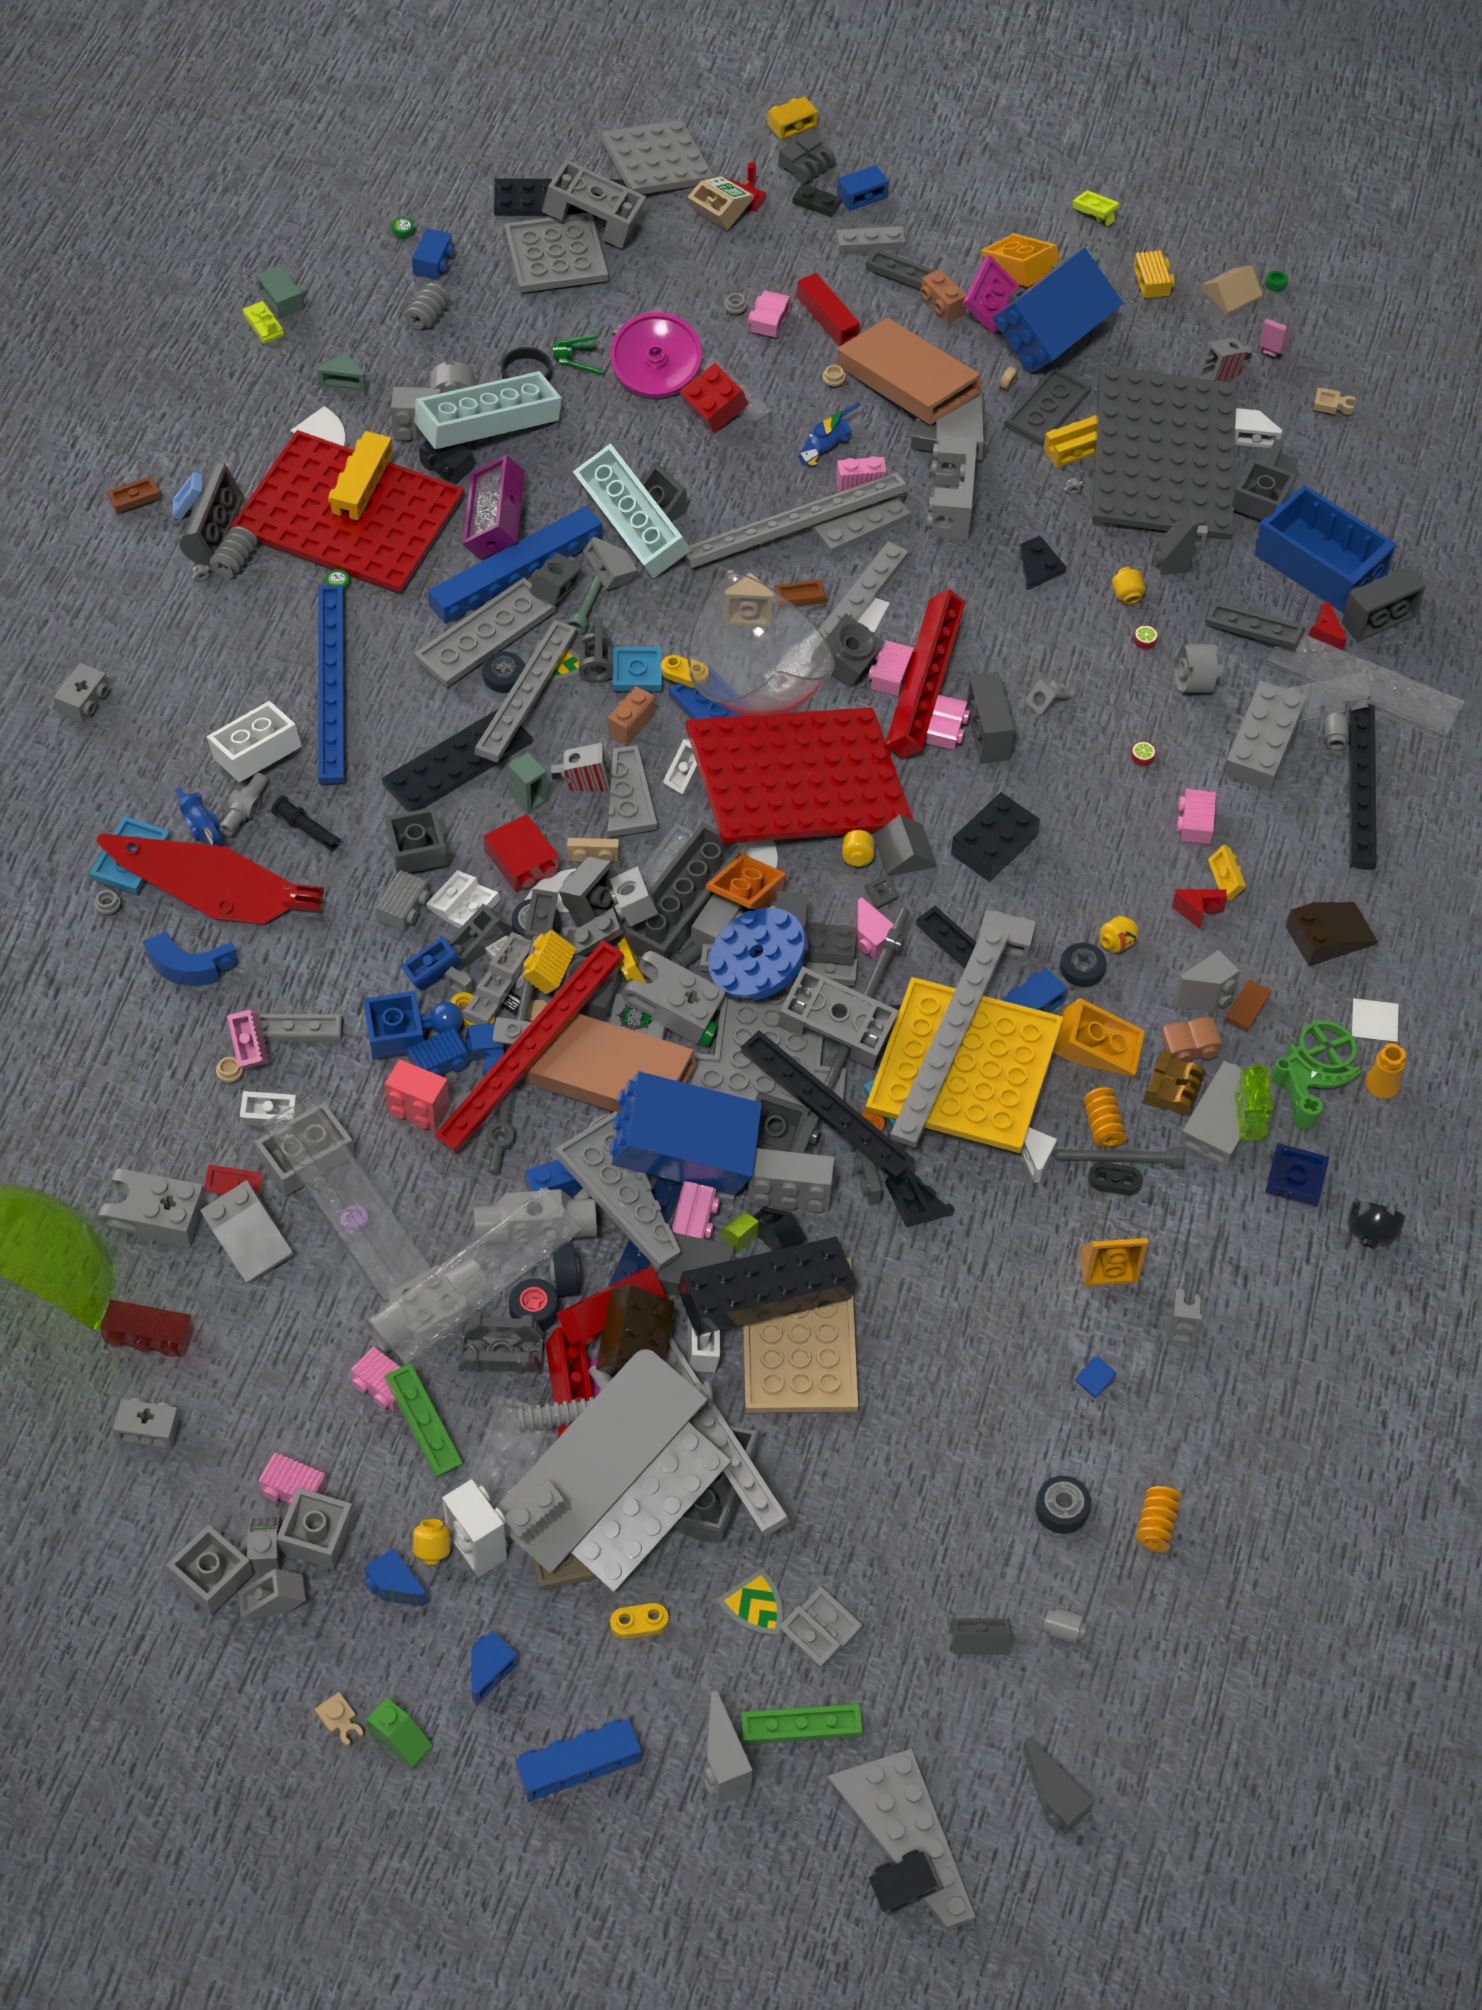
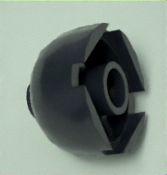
[1349,1201,1405,1249]

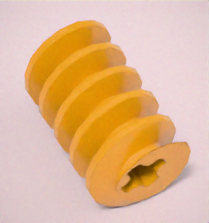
[1083,1087,1127,1148]
[1135,1486,1182,1552]

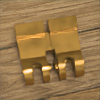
[1143,1049,1206,1115]

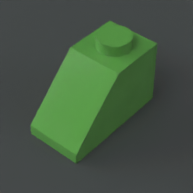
[366,1698,433,1769]

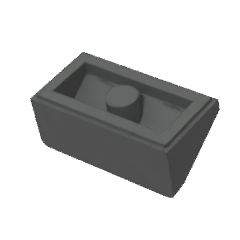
[951,1618,1012,1654]

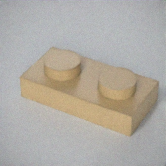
[567,838,619,862]

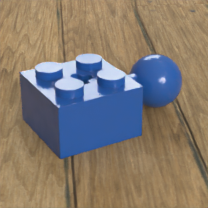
[363,991,463,1059]

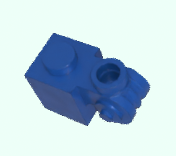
[465,1023,506,1077]

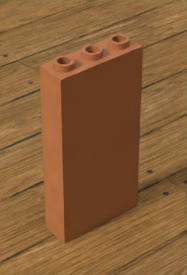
[837,317,981,425]
[520,1013,697,1113]

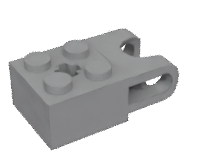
[622,951,725,1044]
[97,1169,206,1247]

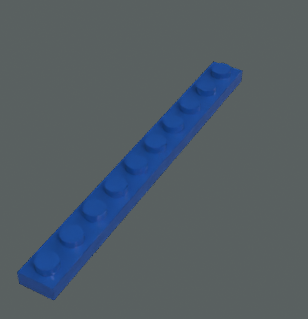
[318,585,344,784]

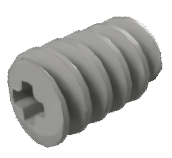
[404,282,450,330]
[210,527,258,579]

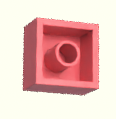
[384,1059,450,1131]

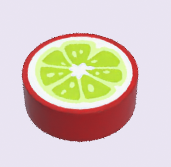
[1133,625,1158,649]
[1130,741,1156,766]

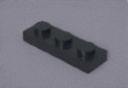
[916,906,977,968]

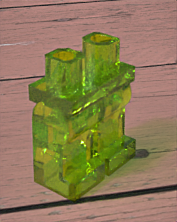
[1234,1065,1273,1139]

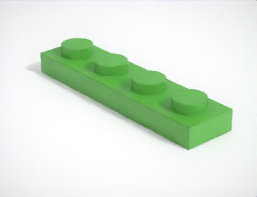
[384,1363,462,1478]
[741,1704,863,1745]

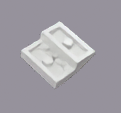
[426,870,501,929]

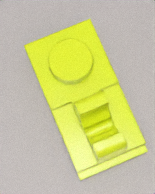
[1072,190,1120,226]
[243,301,284,344]

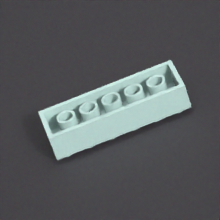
[414,371,562,449]
[573,443,691,579]

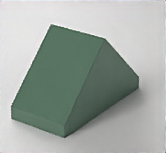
[318,353,365,391]

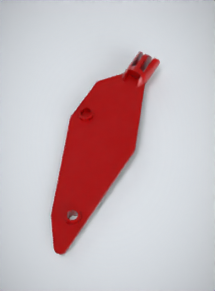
[97,834,325,924]

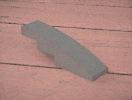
[463,932,531,1025]

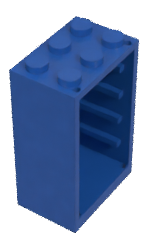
[992,248,1124,374]
[1255,485,1397,614]
[609,1071,762,1196]

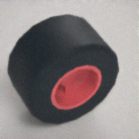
[509,1278,559,1331]

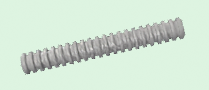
[517,1381,713,1433]

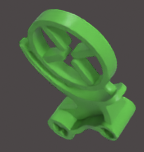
[1270,1021,1361,1130]

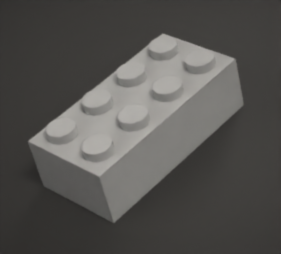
[1224,680,1307,791]

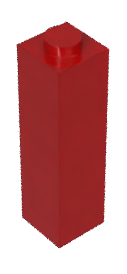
[797,273,860,347]

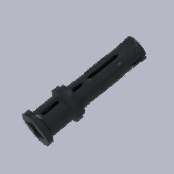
[271,795,341,852]

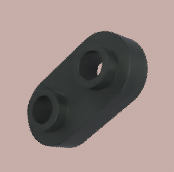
[1088,1162,1143,1195]

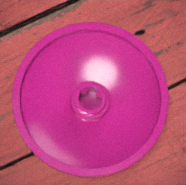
[610,312,702,399]

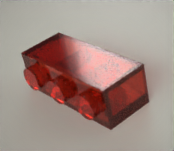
[100,1299,194,1357]

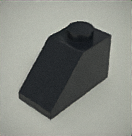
[753,1207,807,1251]

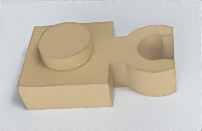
[1313,387,1356,415]
[314,1692,364,1749]

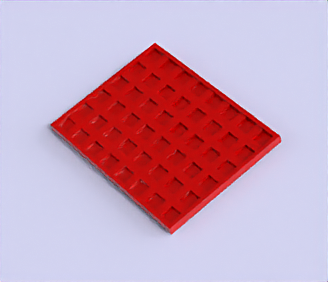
[230,430,465,593]
[685,707,913,844]

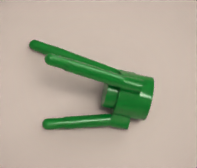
[553,335,604,375]

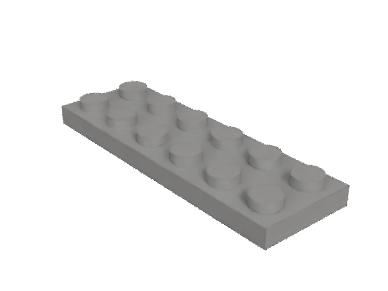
[414,578,556,688]

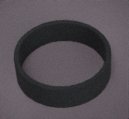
[501,347,552,383]

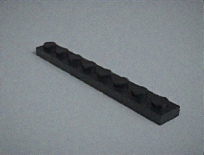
[1349,702,1377,869]
[741,1030,915,1181]

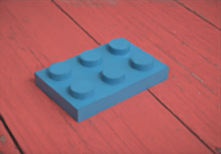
[89,816,171,895]

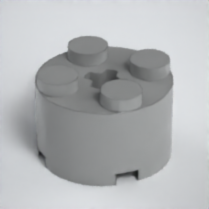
[430,362,476,393]
[1174,644,1222,693]

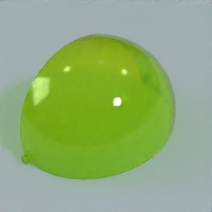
[0,1184,113,1330]

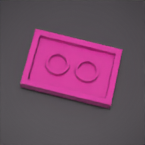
[963,255,1020,334]

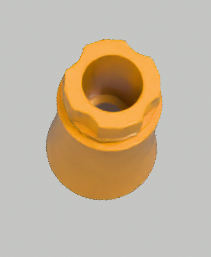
[1365,1043,1406,1098]

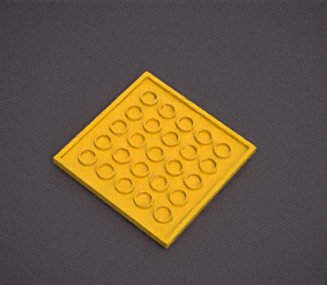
[865,977,1063,1153]

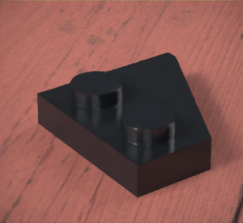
[1019,535,1066,590]
[885,1171,955,1227]

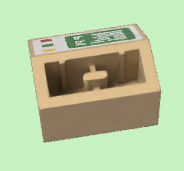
[687,176,754,231]

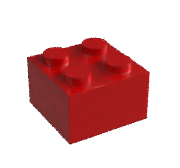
[680,362,749,433]

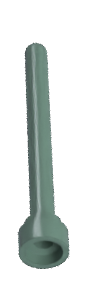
[567,574,602,635]

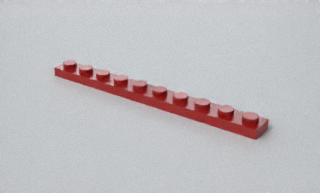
[434,940,625,1153]

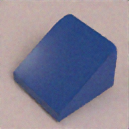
[1075,1355,1116,1399]

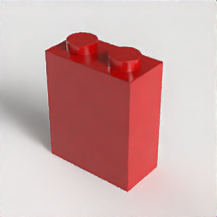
[483,814,559,892]

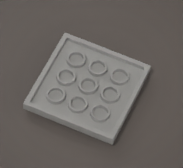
[601,120,714,194]
[504,212,608,293]

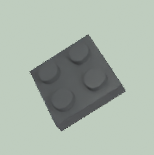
[803,922,857,964]

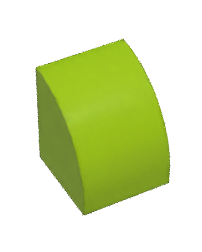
[719,1213,759,1253]

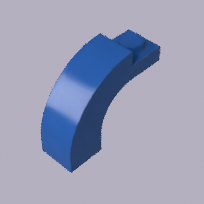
[143,931,239,986]

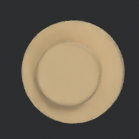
[823,365,845,386]
[216,1057,243,1083]

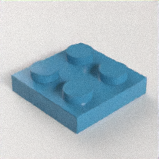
[613,647,662,691]

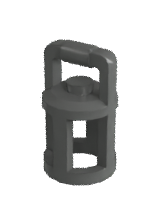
[579,618,613,683]

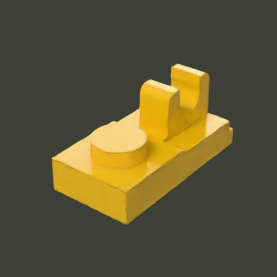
[1208,845,1246,901]
[618,938,647,983]

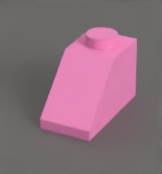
[1259,318,1294,357]
[857,897,893,960]

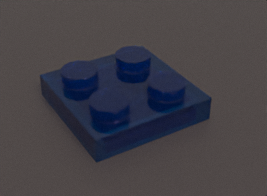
[1265,1143,1330,1207]

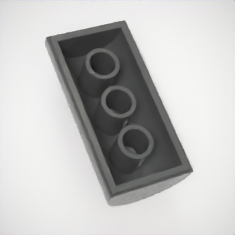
[180,463,244,566]
[674,1425,761,1542]

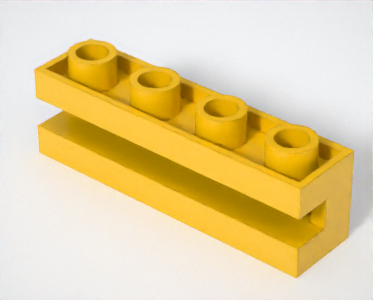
[1043,415,1097,468]
[328,431,393,521]

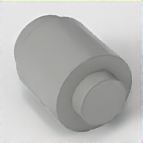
[1324,712,1349,751]
[1043,1608,1088,1644]

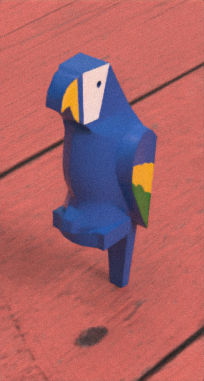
[798,402,861,467]
[175,787,224,846]

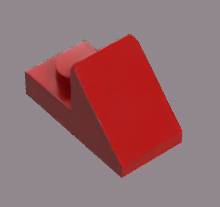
[1307,602,1347,655]
[1172,889,1227,928]

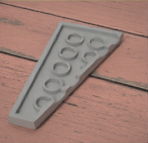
[553,1111,681,1270]
[827,1749,976,1930]

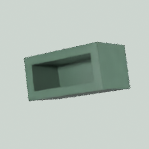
[256,265,304,319]
[508,753,548,814]

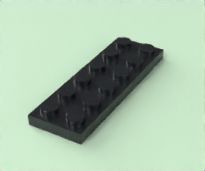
[494,178,626,217]
[382,708,533,812]

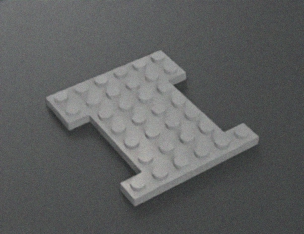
[687,944,857,1115]

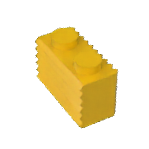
[767,96,818,140]
[1134,250,1175,299]
[522,930,577,994]

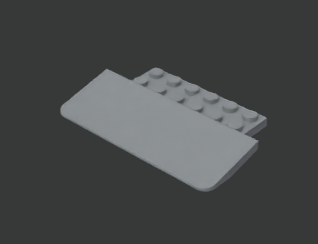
[495,1350,731,1592]

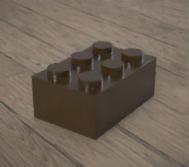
[596,1284,675,1376]

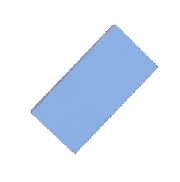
[172,472,202,520]

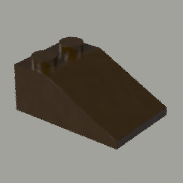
[1286,902,1378,966]

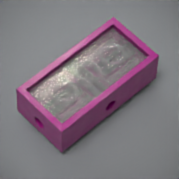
[462,455,525,560]

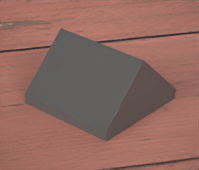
[641,462,687,522]
[874,815,936,876]
[754,1092,809,1152]

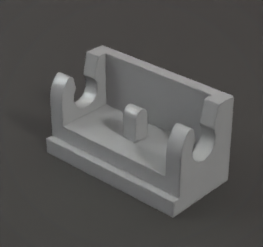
[1167,1289,1202,1345]

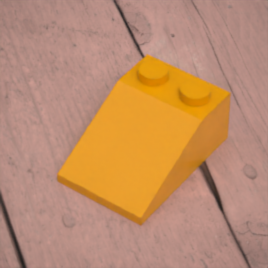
[981,234,1060,288]
[1053,998,1145,1077]
[1079,1238,1148,1286]

